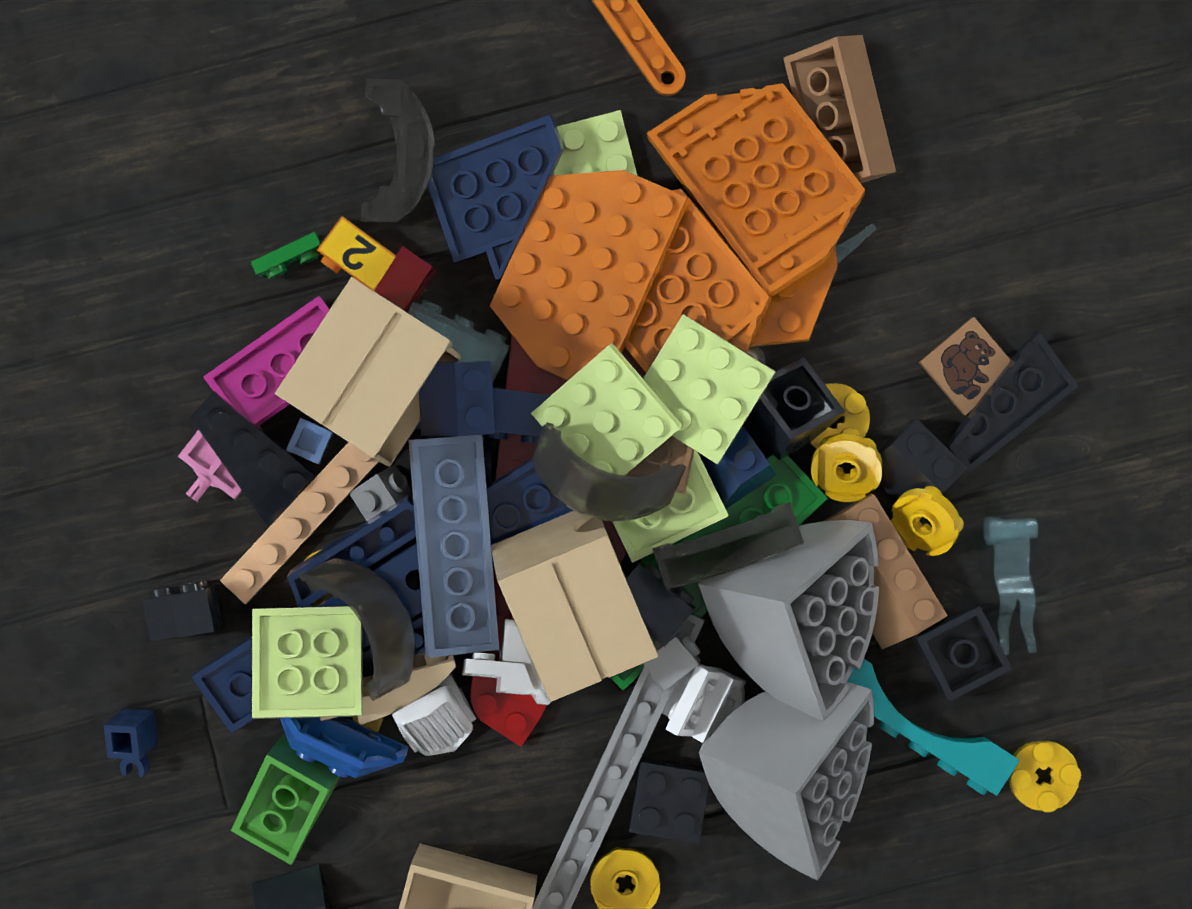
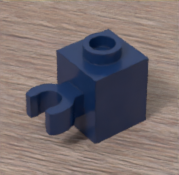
[103,709,159,777]

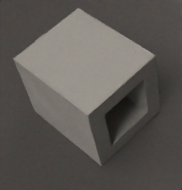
[643,633,701,691]

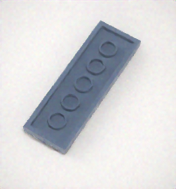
[408,435,499,658]

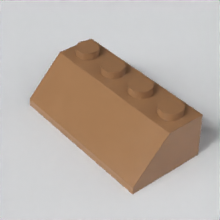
[783,35,896,183]
[822,493,948,649]

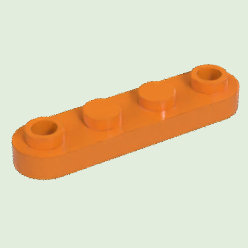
[592,0,686,96]

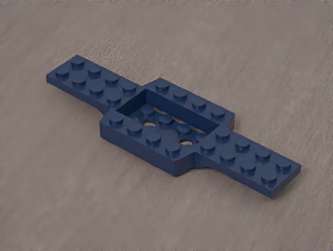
[191,448,585,733]

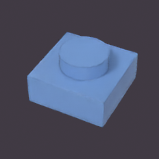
[286,418,334,464]

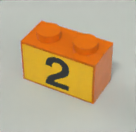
[317,216,396,291]

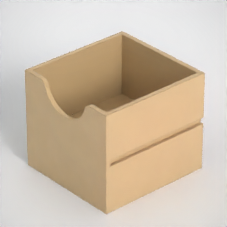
[275,277,462,468]
[491,502,658,702]
[399,843,537,909]

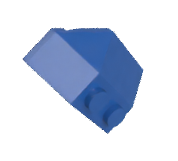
[280,716,409,778]

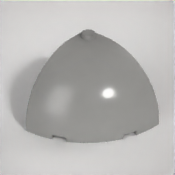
[698,520,879,721]
[699,682,874,880]

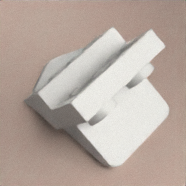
[462,619,550,705]
[662,663,746,743]
[392,673,476,756]

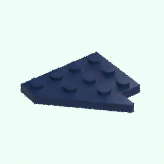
[420,115,564,280]

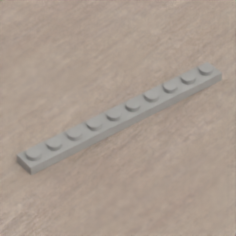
[532,613,705,909]

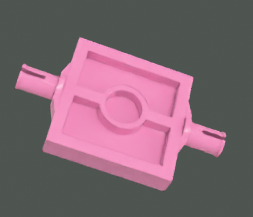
[178,426,263,502]

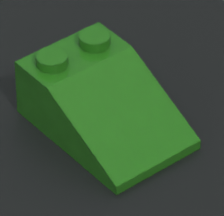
[231,734,340,865]

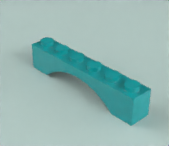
[847,659,1020,796]

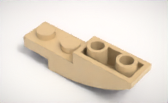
[320,651,456,724]

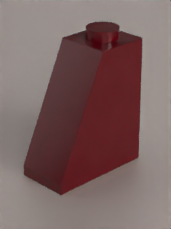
[374,246,437,313]

